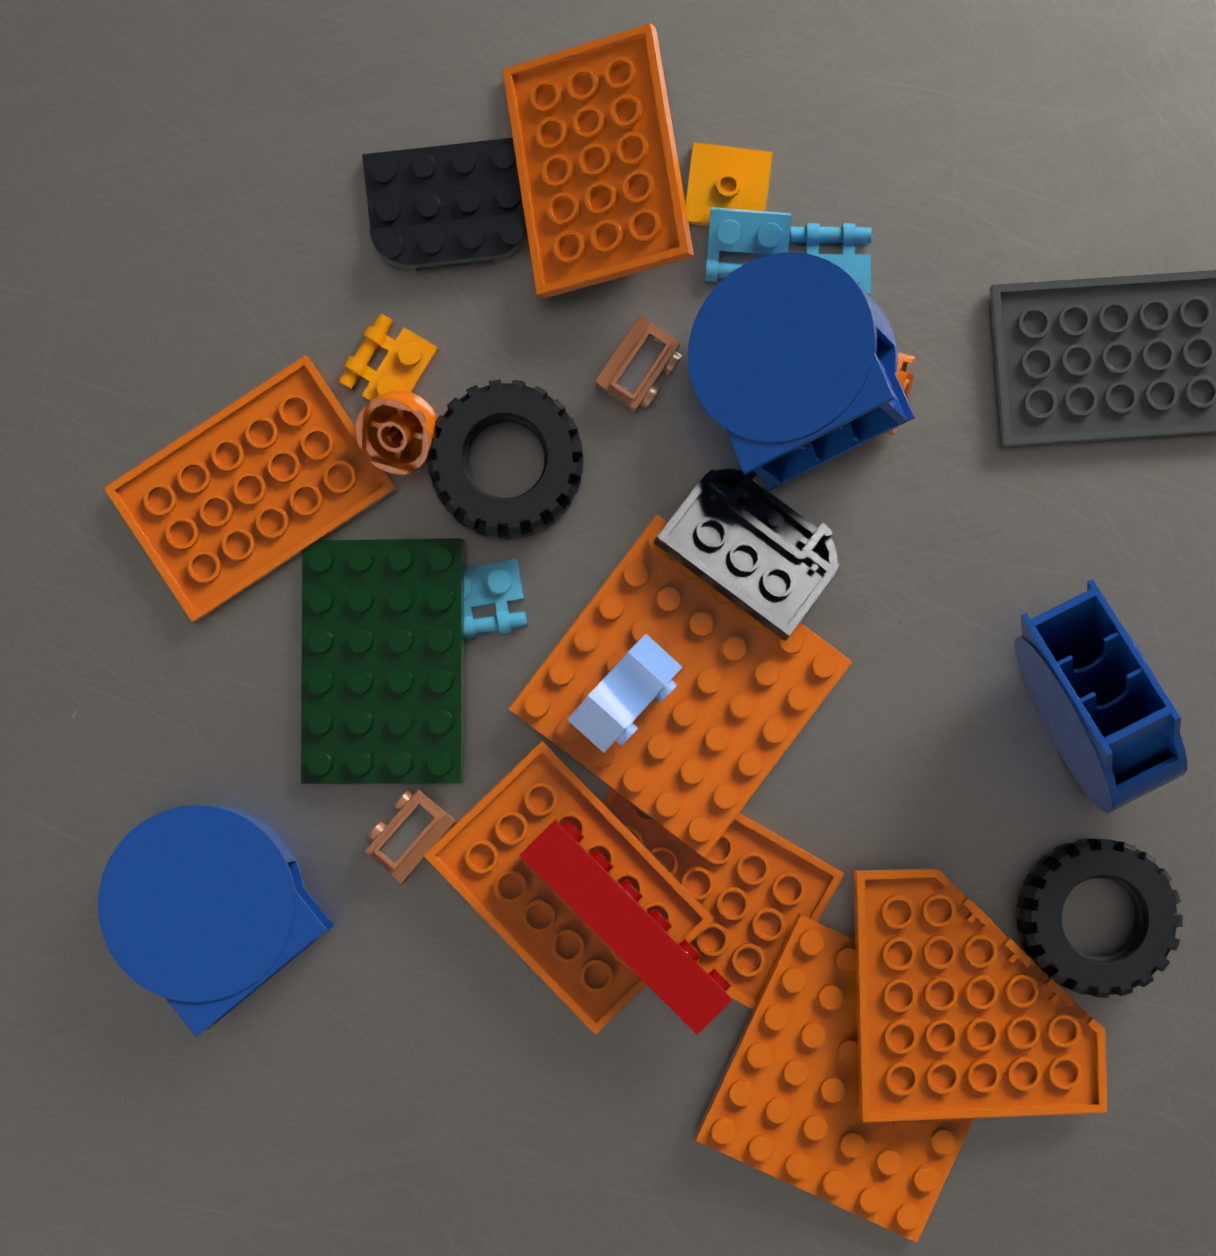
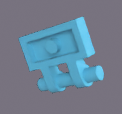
[790,223,871,296]
[464,559,528,641]

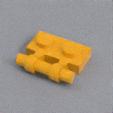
[338,313,439,402]

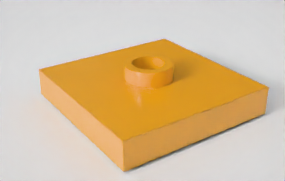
[685,142,773,227]

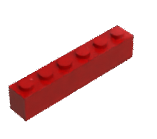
[519,819,733,1035]

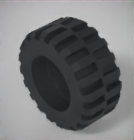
[427,379,583,539]
[1017,838,1183,998]

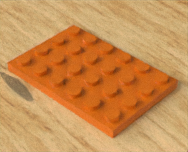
[502,23,694,299]
[104,354,397,623]
[423,741,714,1035]
[603,788,845,1010]

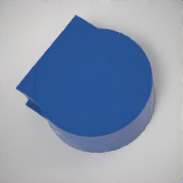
[688,252,915,491]
[1014,579,1187,813]
[98,805,335,1037]

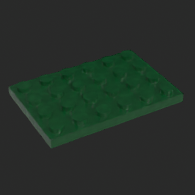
[301,538,464,784]

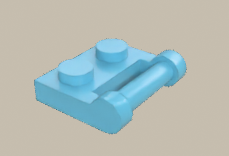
[705,207,792,282]

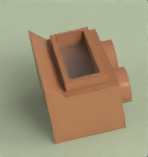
[595,314,682,414]
[365,789,457,884]

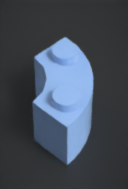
[567,634,682,753]

